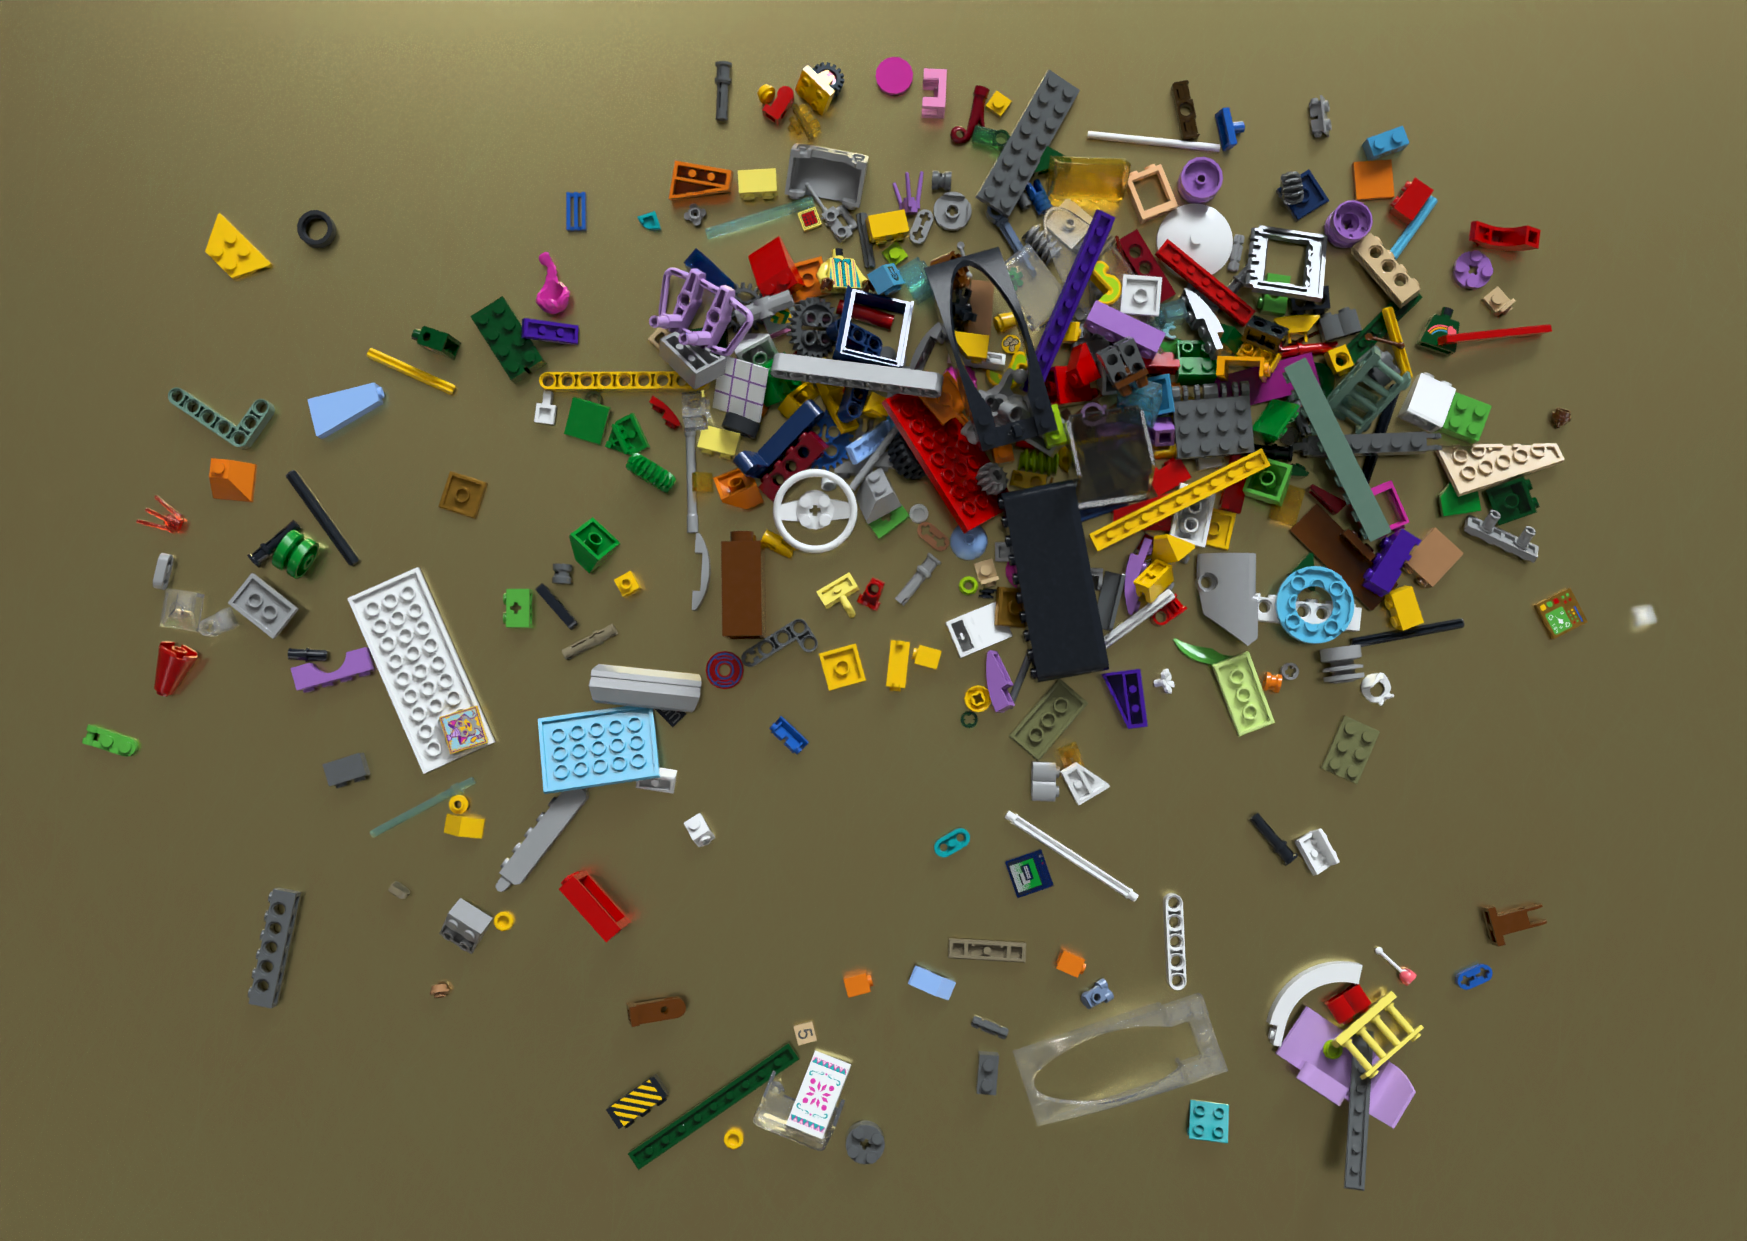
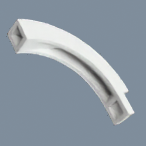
[1266,961,1363,1047]

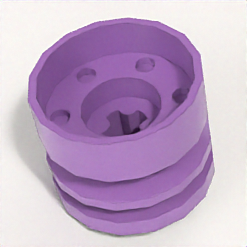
[1324,200,1373,248]

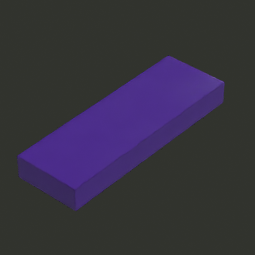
[521,318,579,345]

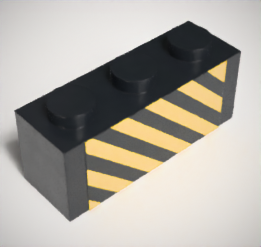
[606,1073,669,1129]

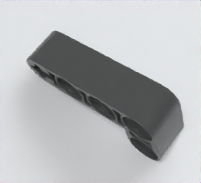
[741,619,818,667]

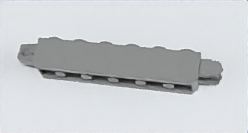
[495,788,589,892]

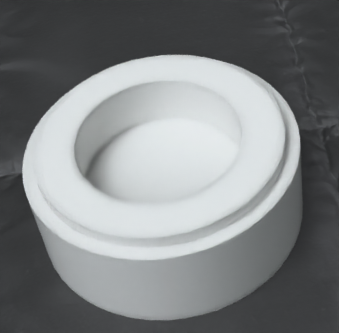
[909,504,928,524]

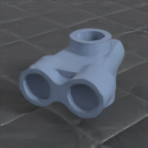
[1081,978,1114,1009]

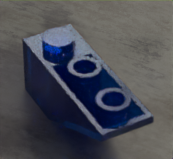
[684,248,739,294]

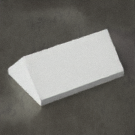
[1169,483,1216,548]

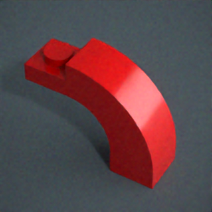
[1469,221,1541,251]

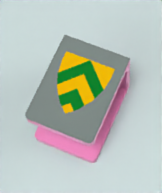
[762,306,795,339]

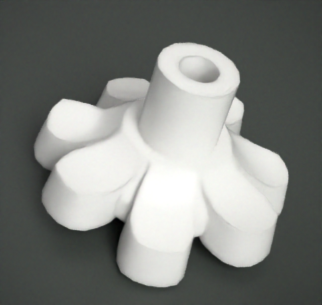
[1154,669,1175,694]

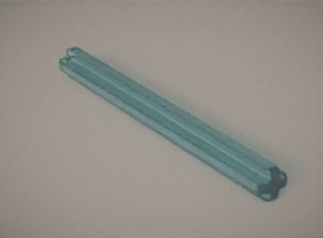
[705,196,815,239]

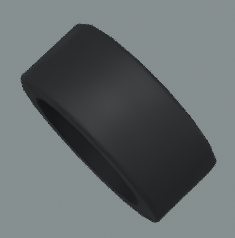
[297,210,336,248]
[721,412,760,439]

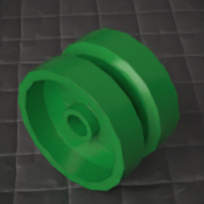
[272,530,319,579]

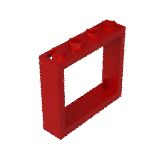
[559,870,631,943]

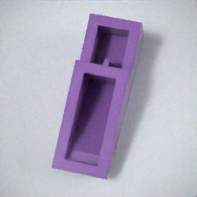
[986,650,1015,713]

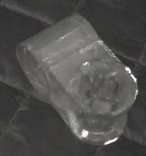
[198,607,239,637]

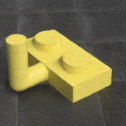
[816,573,860,618]

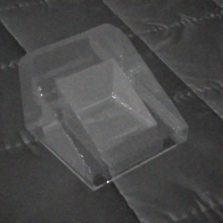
[1631,604,1658,627]

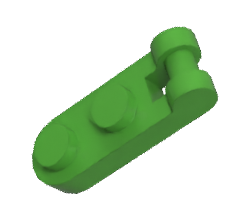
[82,724,138,757]

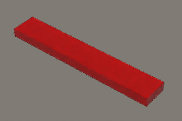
[1155,239,1256,327]
[1437,324,1552,345]

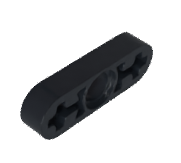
[535,583,579,630]

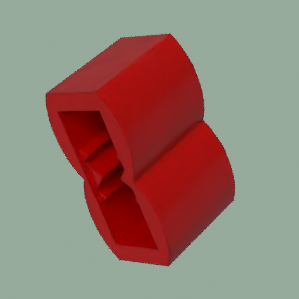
[1324,983,1372,1025]

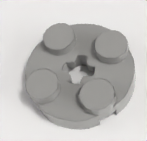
[933,192,972,231]

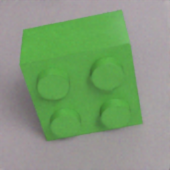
[1436,392,1492,444]

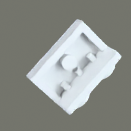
[1295,828,1340,876]

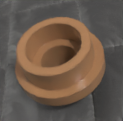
[430,984,449,999]

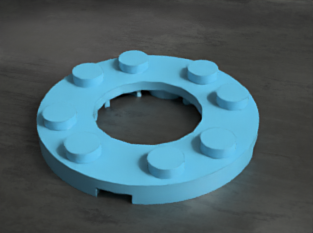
[1275,566,1354,644]

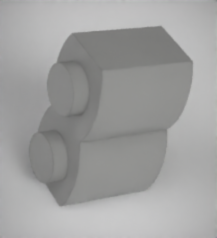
[1031,762,1060,801]

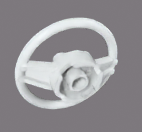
[773,469,857,553]

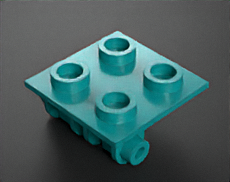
[1187,1100,1229,1144]

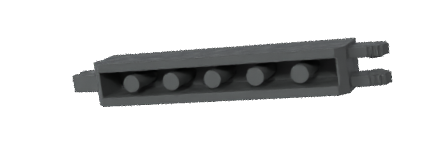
[1292,432,1442,458]

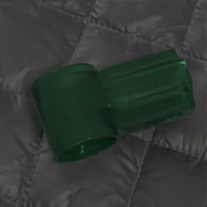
[971,125,1010,151]

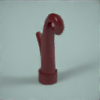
[950,85,990,144]

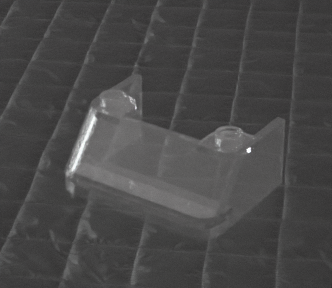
[753,1071,845,1151]

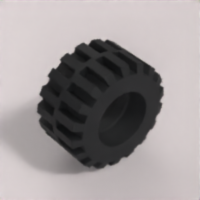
[888,433,926,480]

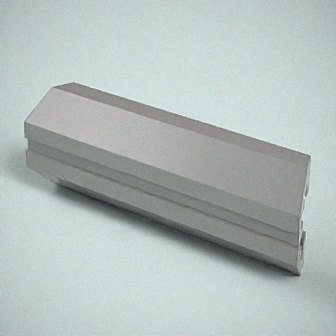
[589,664,702,713]

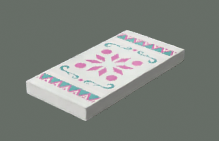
[786,1051,852,1140]

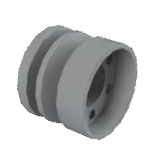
[1319,645,1365,684]

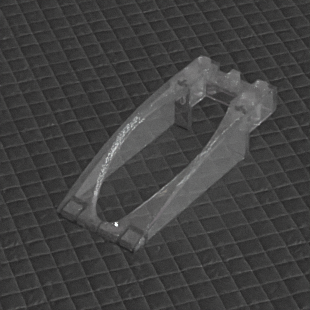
[1013,993,1228,1126]

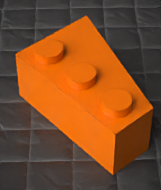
[669,160,733,201]

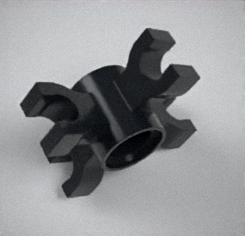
[952,288,977,332]

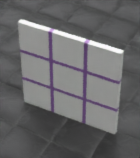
[712,355,769,422]

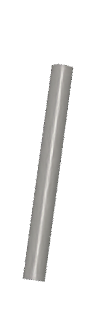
[849,425,899,491]

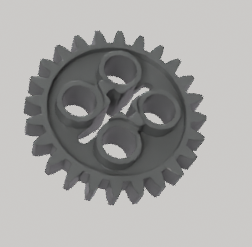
[786,297,839,358]

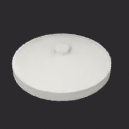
[1156,204,1233,279]

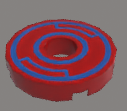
[706,651,744,689]

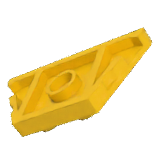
[205,213,272,279]

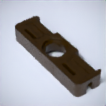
[1171,80,1200,141]

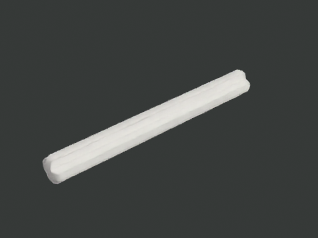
[1104,589,1175,649]

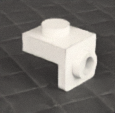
[684,813,715,848]

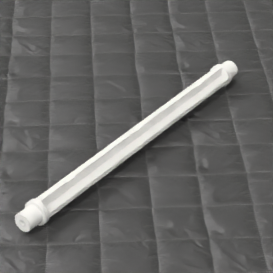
[1004,811,1139,902]

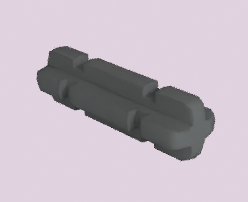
[971,1016,1009,1040]

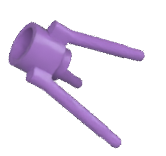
[893,171,924,215]

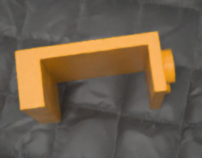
[1216,356,1271,382]

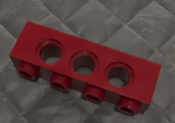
[1115,229,1176,306]
[758,431,829,503]

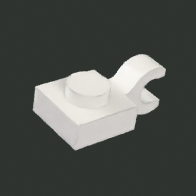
[534,390,557,425]

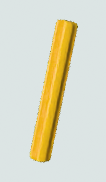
[1382,306,1413,378]

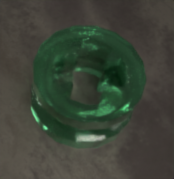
[960,711,978,728]

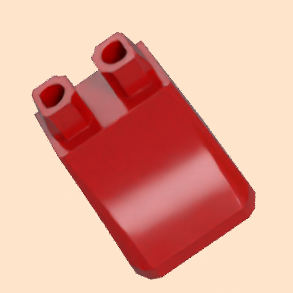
[1044,366,1098,408]

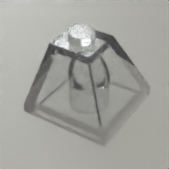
[159,589,205,632]

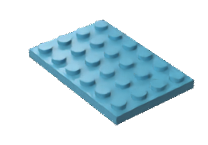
[538,706,660,794]

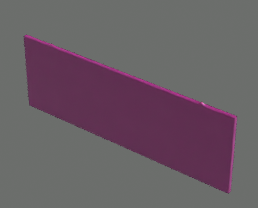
[1215,352,1320,406]

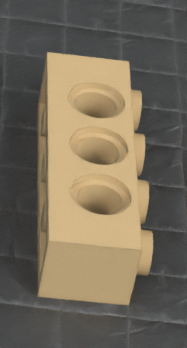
[1351,233,1421,309]

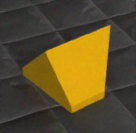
[1152,534,1195,563]

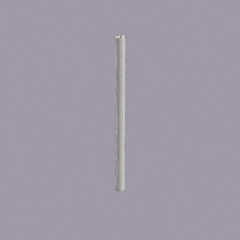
[1087,131,1220,152]

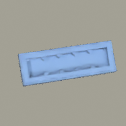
[845,420,892,465]

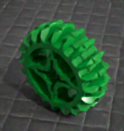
[626,453,676,493]

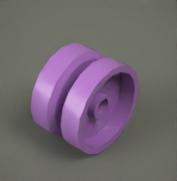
[1177,157,1223,204]

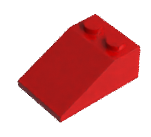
[748,236,806,297]

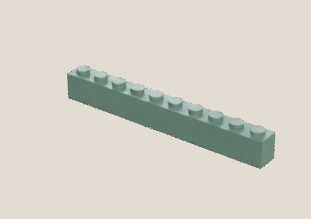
[1282,357,1392,542]

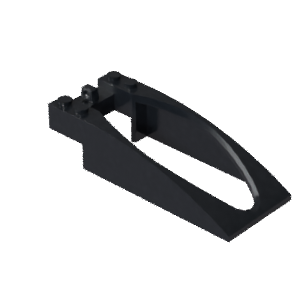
[924,247,1058,453]

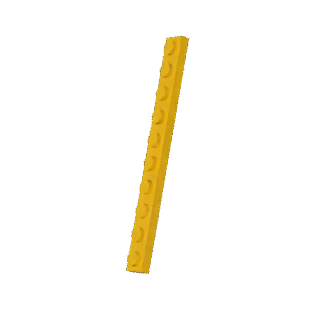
[1088,448,1271,552]

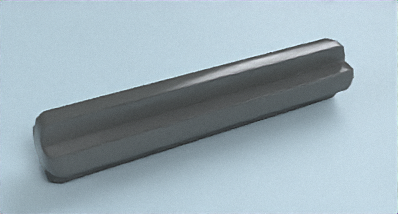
[856,212,875,269]

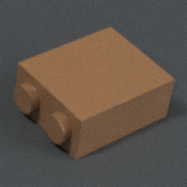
[1402,527,1464,588]

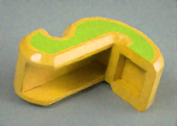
[1089,261,1122,307]
[985,351,1028,390]

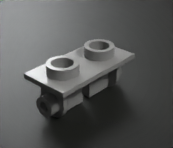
[1309,95,1332,137]

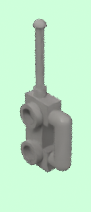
[805,182,858,244]

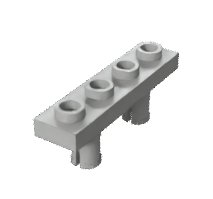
[1464,510,1539,563]

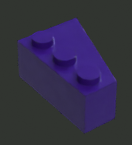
[1362,529,1422,597]
[1102,669,1148,729]

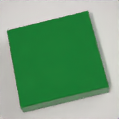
[564,397,611,445]

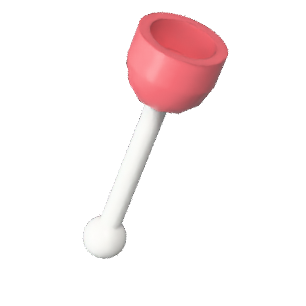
[1375,947,1417,986]

